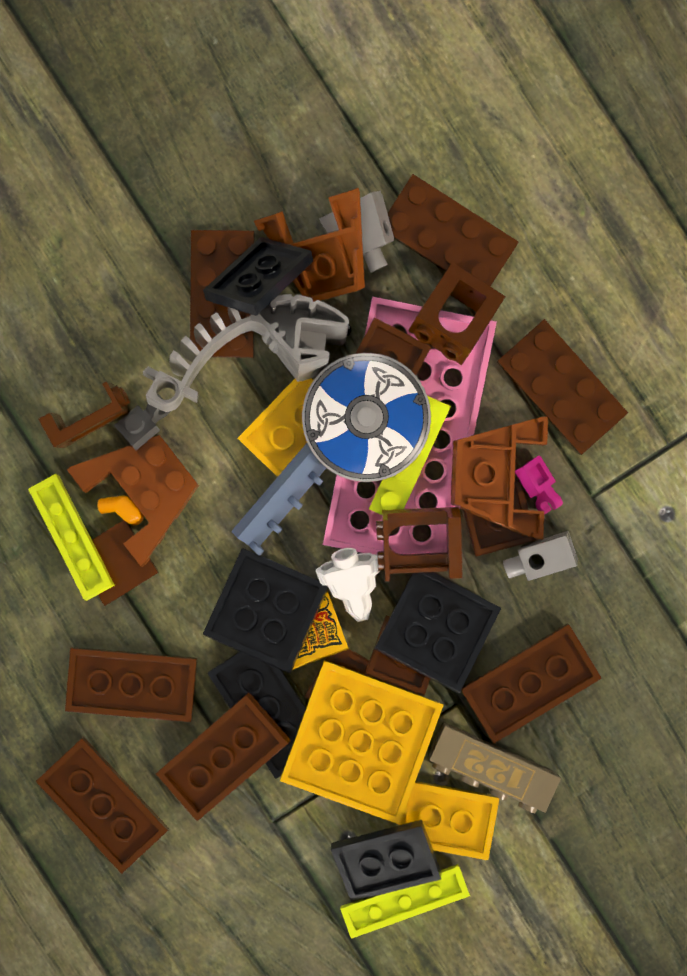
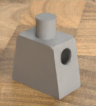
[319,191,394,273]
[503,530,578,581]

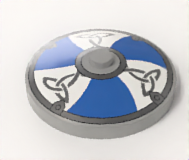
[302,353,431,482]

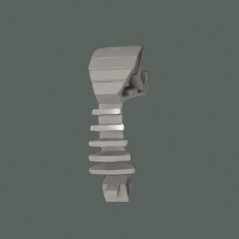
[143,294,349,412]

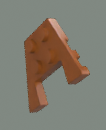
[254,188,365,302]
[450,416,548,540]
[67,435,199,567]

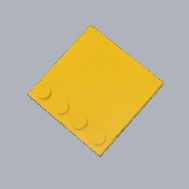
[280,660,443,825]

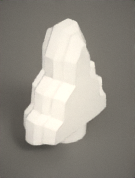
[316,548,380,622]

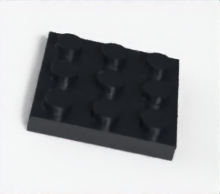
[203,548,329,674]
[374,572,501,693]

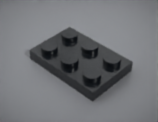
[203,237,313,316]
[331,820,442,902]

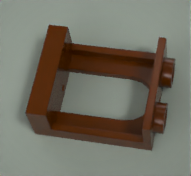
[408,262,506,365]
[38,381,131,448]
[376,507,462,581]

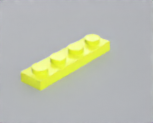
[369,396,451,515]
[28,474,115,601]
[340,864,470,939]

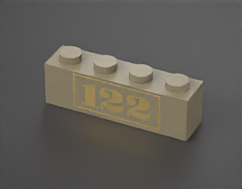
[428,721,561,814]

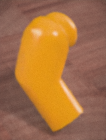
[97,495,144,526]

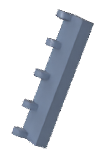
[231,443,326,555]

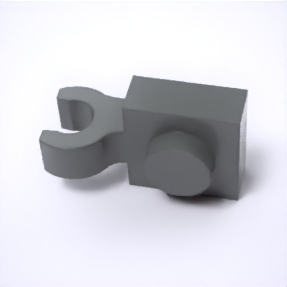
[114,394,171,450]

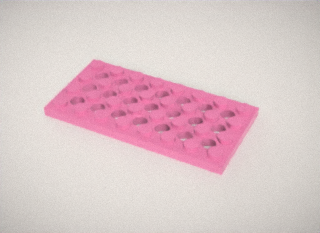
[323,297,497,555]

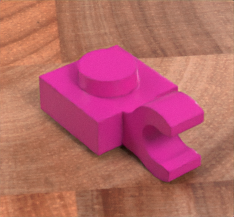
[515,455,563,515]

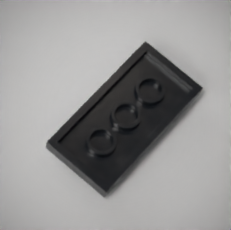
[207,652,306,779]

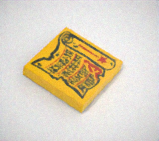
[292,591,349,670]

